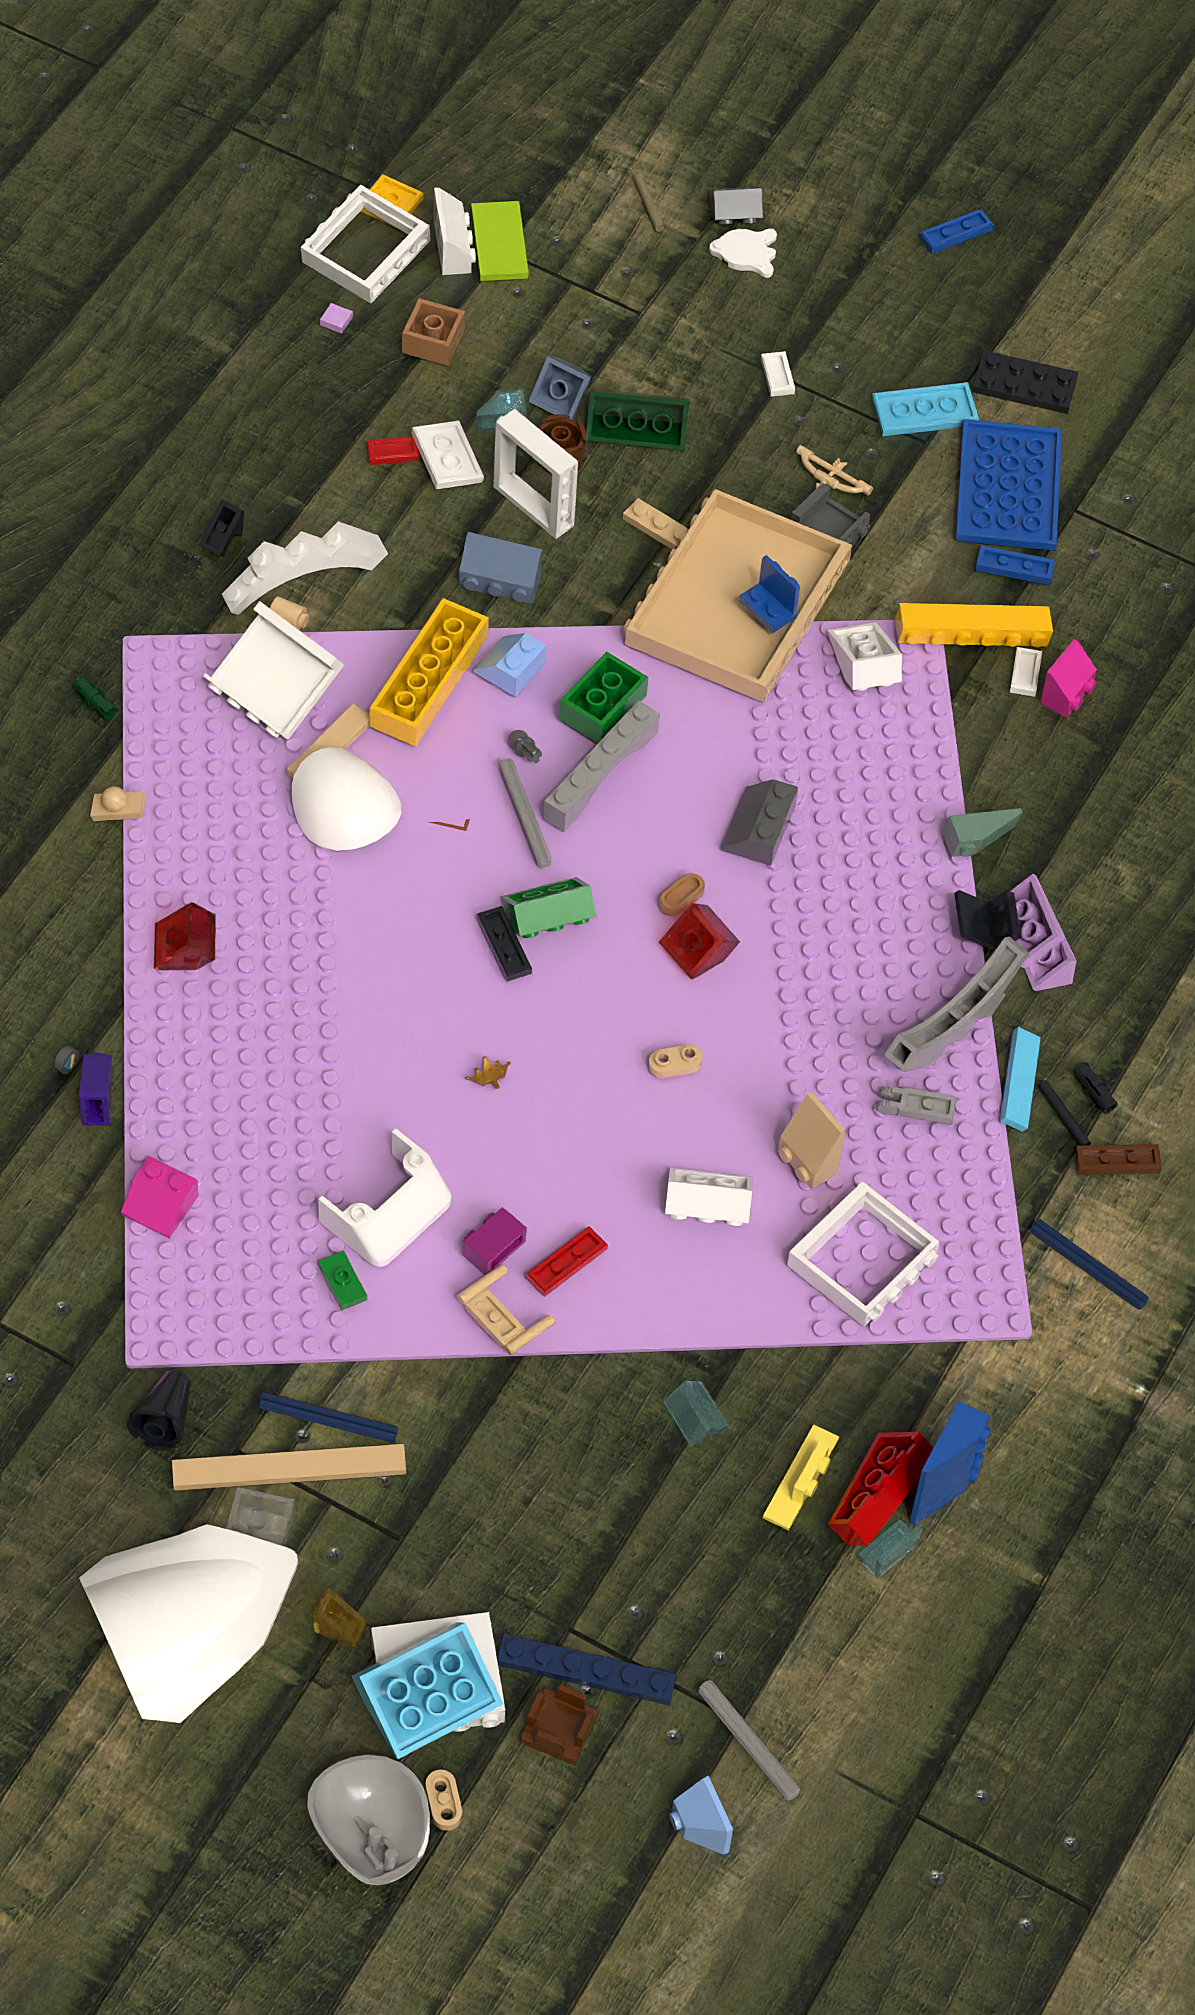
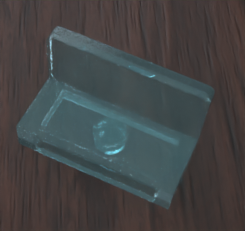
[664,1380,730,1446]
[857,1519,922,1579]

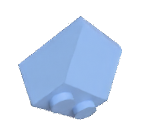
[473,633,547,697]

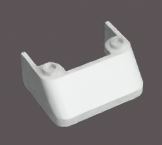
[318,1129,451,1267]

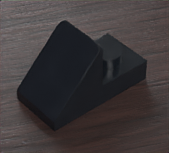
[199,499,244,557]

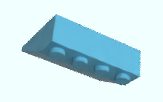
[352,1622,503,1759]

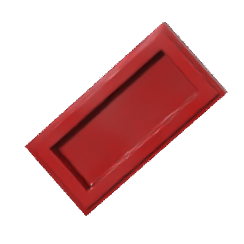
[367,436,419,465]

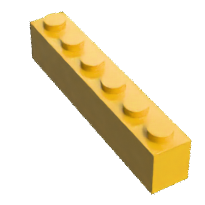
[895,603,1053,647]

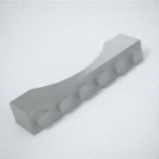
[543,701,660,832]

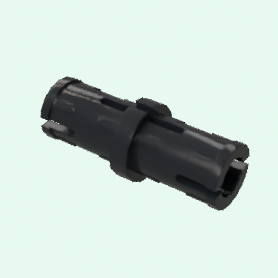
[1073,1062,1118,1114]

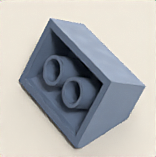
[459,532,542,604]

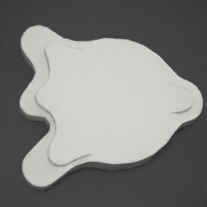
[709,229,777,278]

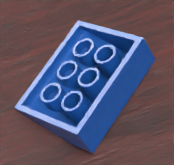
[910,1401,992,1525]

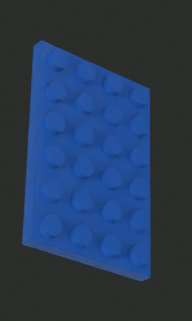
[955,419,1062,551]

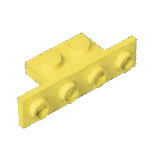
[763,1424,839,1531]

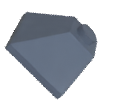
[528,356,591,420]

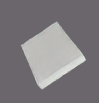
[411,421,484,489]

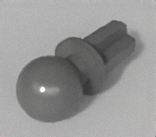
[508,730,542,763]

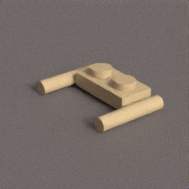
[457,1264,555,1355]

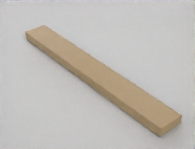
[172,1444,406,1491]

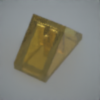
[314,1588,368,1647]

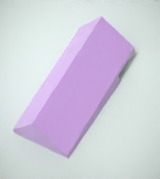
[1011,874,1076,991]

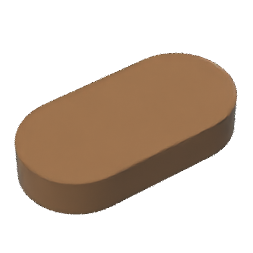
[659,873,705,916]

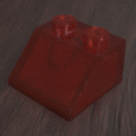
[154,902,216,970]
[659,903,740,979]

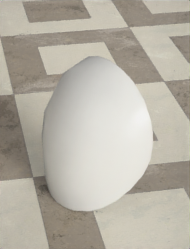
[292,747,402,851]

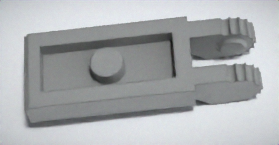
[877,1086,957,1125]

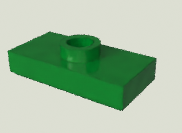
[318,1251,367,1311]

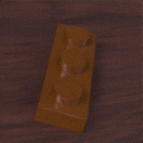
[1075,1144,1162,1175]

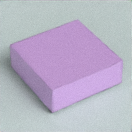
[320,303,353,334]

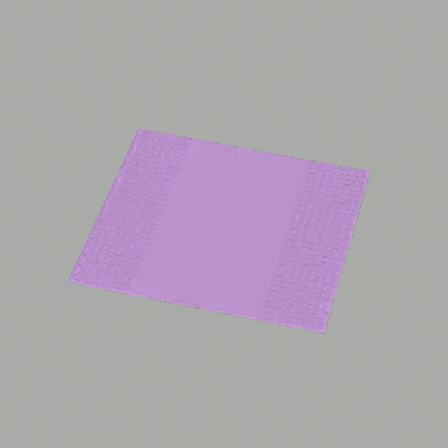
[123,620,1032,1369]

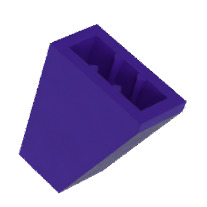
[79,1053,113,1126]

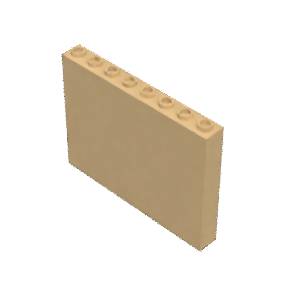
[623,489,852,703]

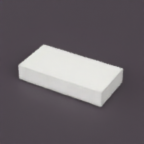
[761,351,795,397]
[1010,647,1042,697]

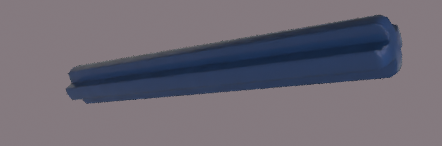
[1031,1219,1149,1310]
[259,1392,398,1443]

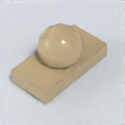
[90,786,147,821]

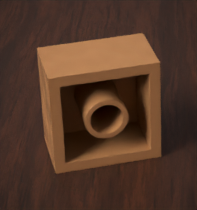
[402,298,465,366]

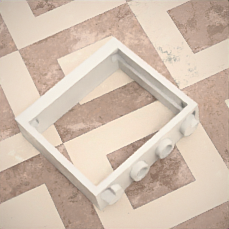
[301,185,431,303]
[493,409,578,539]
[787,1181,939,1327]

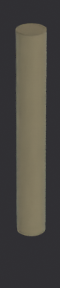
[634,174,665,232]

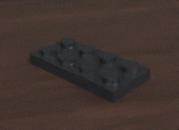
[972,350,1079,414]

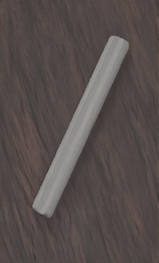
[500,758,552,868]
[699,1680,800,1801]

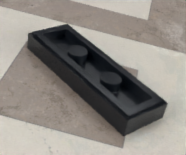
[477,906,532,982]

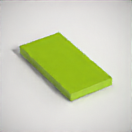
[471,201,529,281]

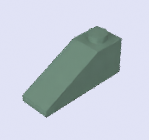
[942,808,1023,857]

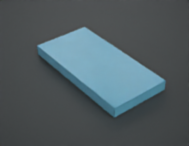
[872,382,979,436]

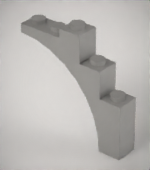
[885,937,1029,1072]

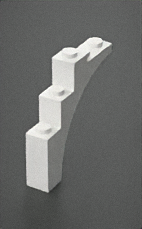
[222,521,388,615]

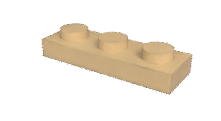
[623,498,689,550]

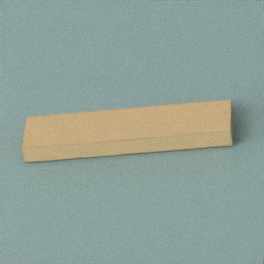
[287,703,370,778]

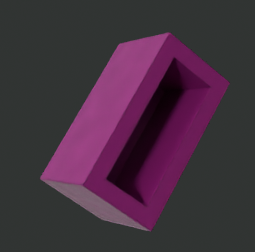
[463,1207,527,1275]

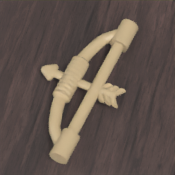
[796,445,873,495]

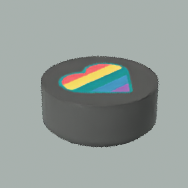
[54,1046,80,1074]

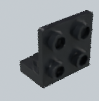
[954,890,1021,951]

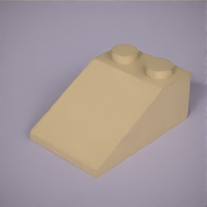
[778,1091,846,1189]

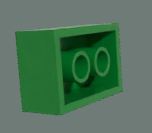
[559,651,648,743]

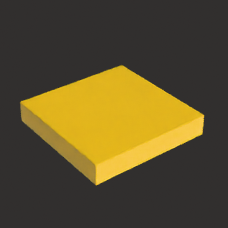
[361,174,424,228]

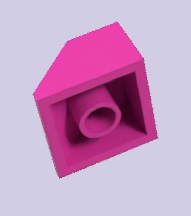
[1041,639,1097,718]
[121,1156,198,1239]

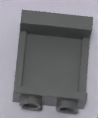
[791,483,870,548]

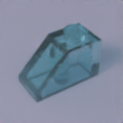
[476,389,527,432]

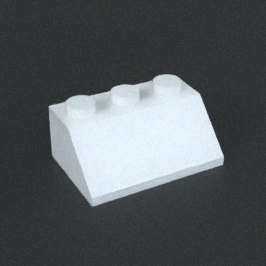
[434,188,476,275]
[665,1168,753,1226]

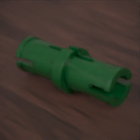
[72,675,118,720]

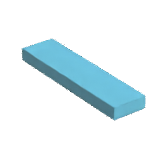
[1000,1027,1041,1132]

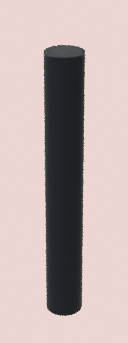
[1038,1080,1091,1146]

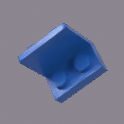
[739,555,800,633]

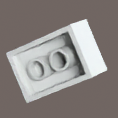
[828,622,902,691]

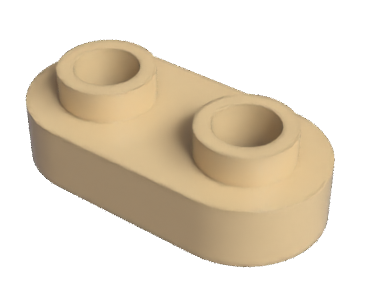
[649,1044,703,1078]
[425,1770,462,1831]

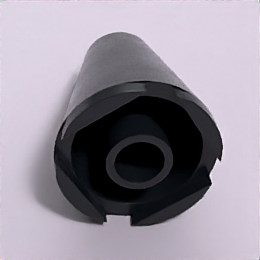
[127,1370,191,1451]

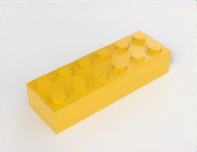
[370,598,489,747]

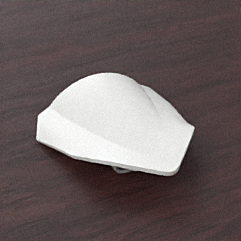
[79,1524,298,1723]

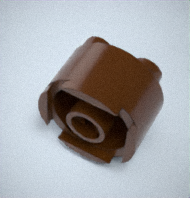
[537,414,586,473]

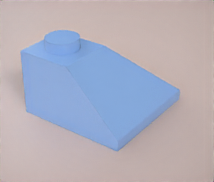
[669,1776,733,1855]

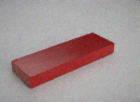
[526,1226,608,1297]

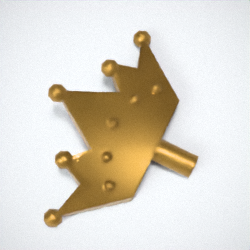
[465,1056,511,1089]

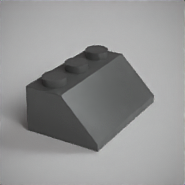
[721,779,798,866]

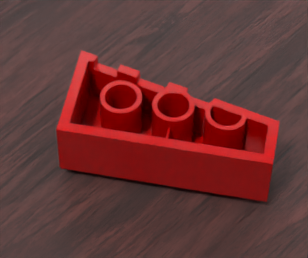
[828,1432,933,1546]

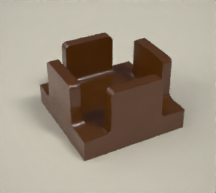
[520,1684,599,1766]

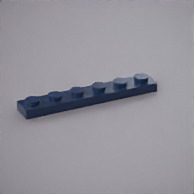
[497,1634,677,1706]

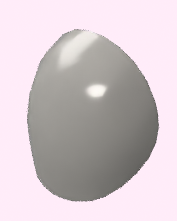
[307,1755,430,1885]

